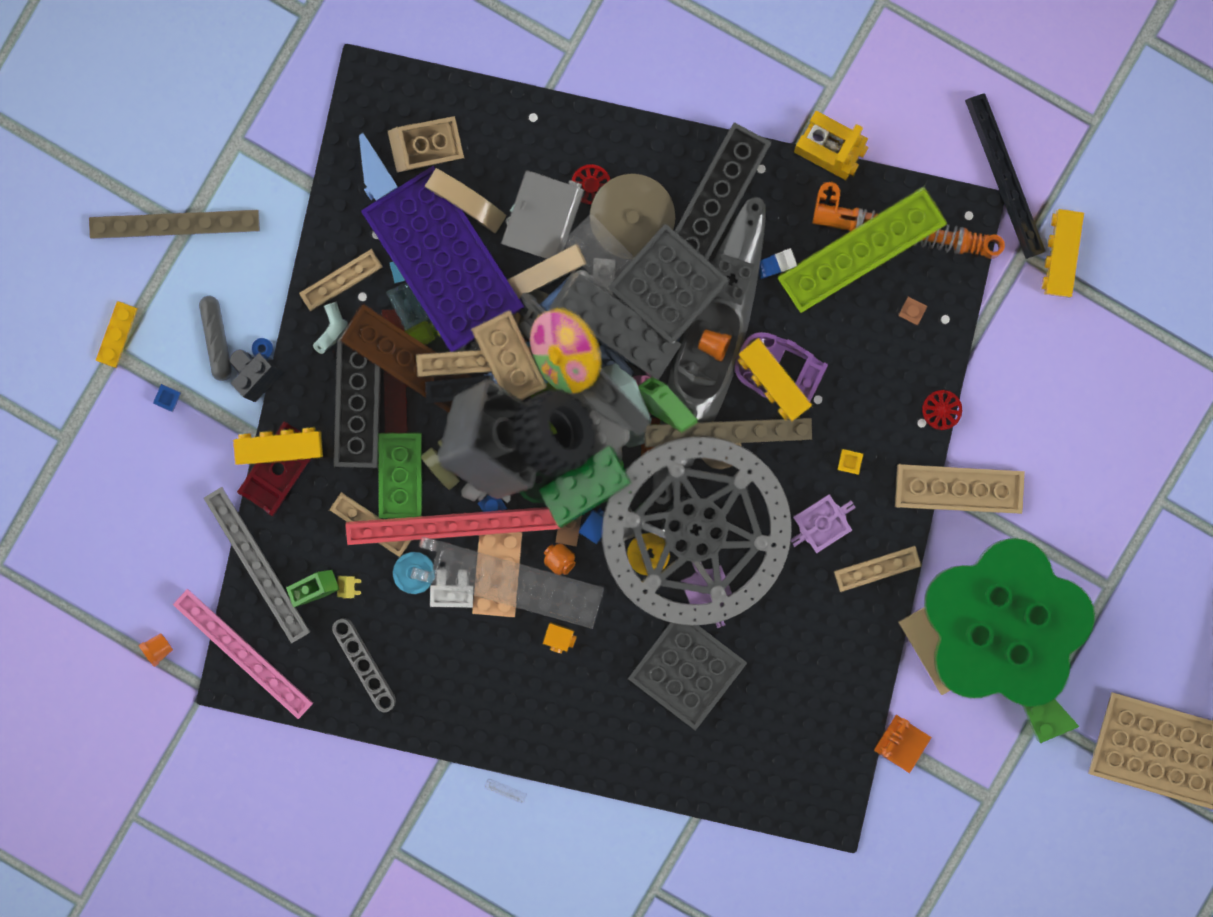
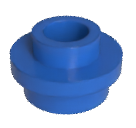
[252,338,273,357]

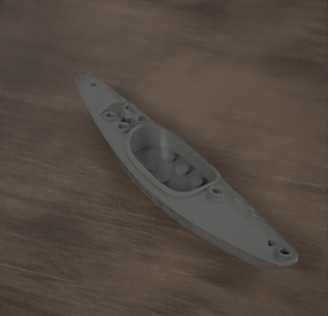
[652,197,765,504]

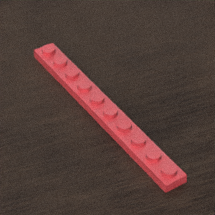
[345,507,560,545]

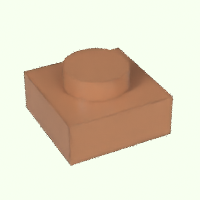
[898,297,927,325]

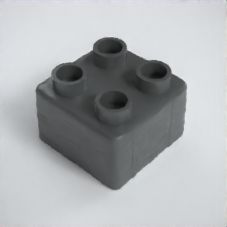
[438,379,536,499]

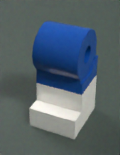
[758,248,797,279]

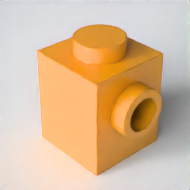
[543,622,577,654]

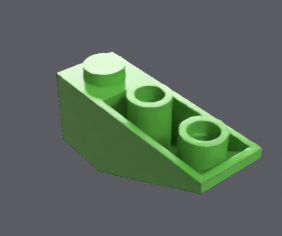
[638,377,698,433]

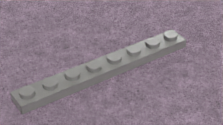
[204,487,310,644]

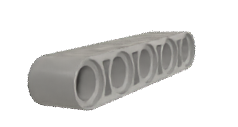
[332,618,396,712]

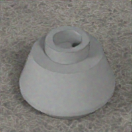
[461,482,487,501]

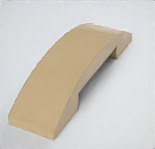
[424,168,507,234]

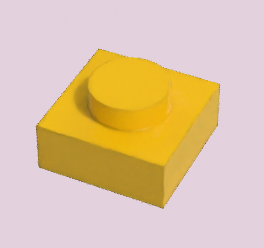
[837,449,863,475]

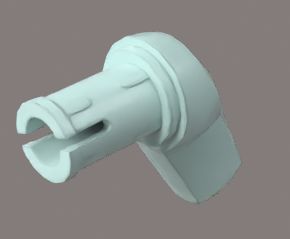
[313,302,347,354]

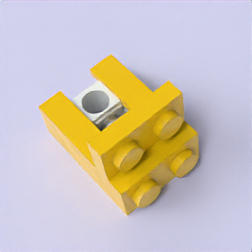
[794,110,869,180]

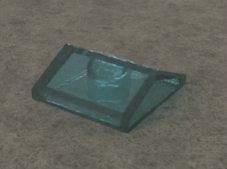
[386,283,429,330]

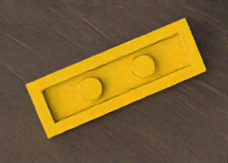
[95,301,138,368]

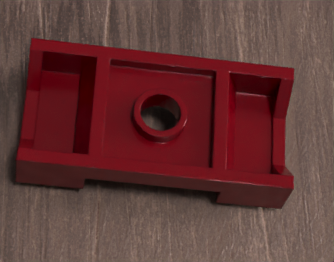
[237,421,312,516]

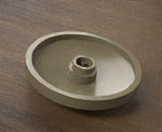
[590,174,675,259]

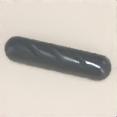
[199,296,232,381]

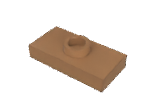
[556,515,582,546]

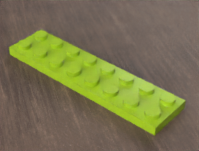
[778,187,947,313]

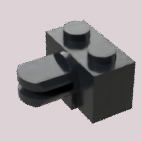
[230,349,283,403]

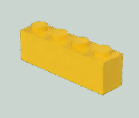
[1041,209,1084,298]
[738,338,812,421]
[233,428,323,465]

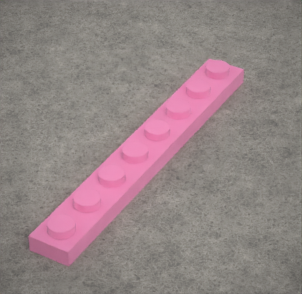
[173,589,313,719]

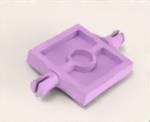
[790,494,856,553]
[681,561,736,628]

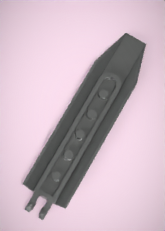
[518,293,650,435]

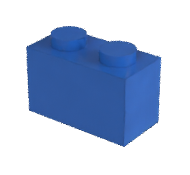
[579,509,610,544]

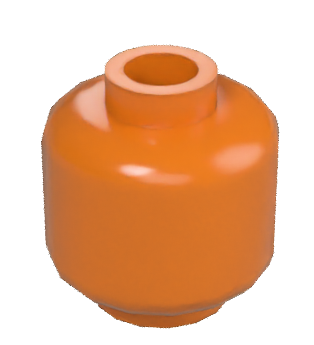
[544,544,576,575]

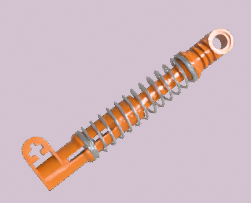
[812,182,1005,259]

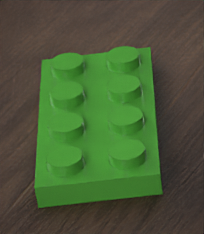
[378,433,422,518]

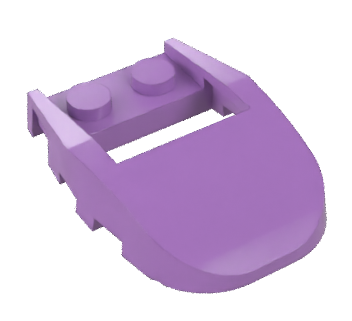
[735,332,828,402]

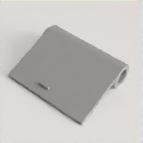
[502,170,584,259]

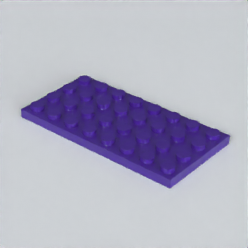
[361,166,524,352]

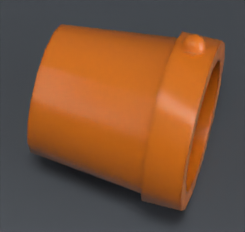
[698,329,731,361]
[138,633,173,667]

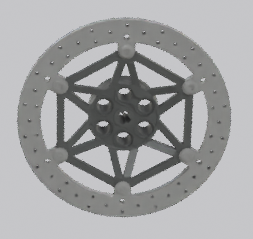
[602,437,791,625]

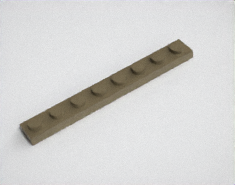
[89,210,260,239]
[644,418,812,447]

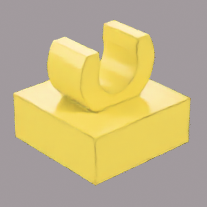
[337,576,361,598]

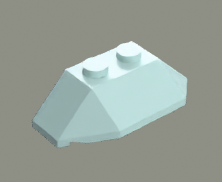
[600,363,651,448]

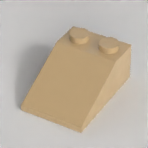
[388,116,464,173]

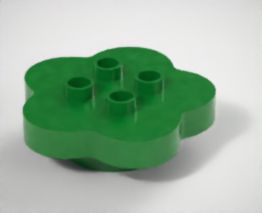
[924,538,1095,707]

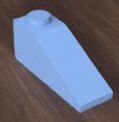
[359,133,398,201]

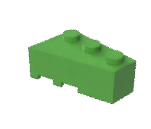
[1022,699,1080,743]

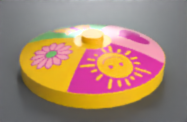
[530,309,600,393]

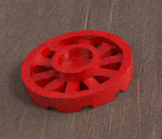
[572,164,610,205]
[922,390,963,430]

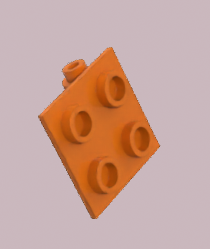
[874,715,932,773]

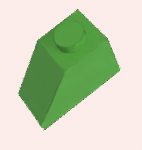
[286,570,340,607]

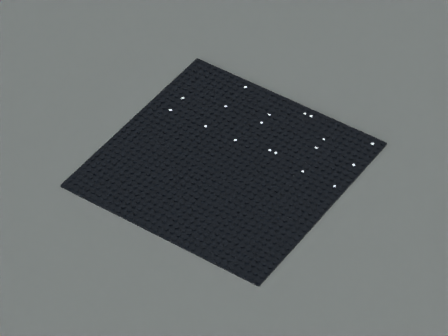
[196,44,1004,853]

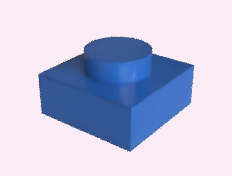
[153,384,181,412]
[478,495,507,512]

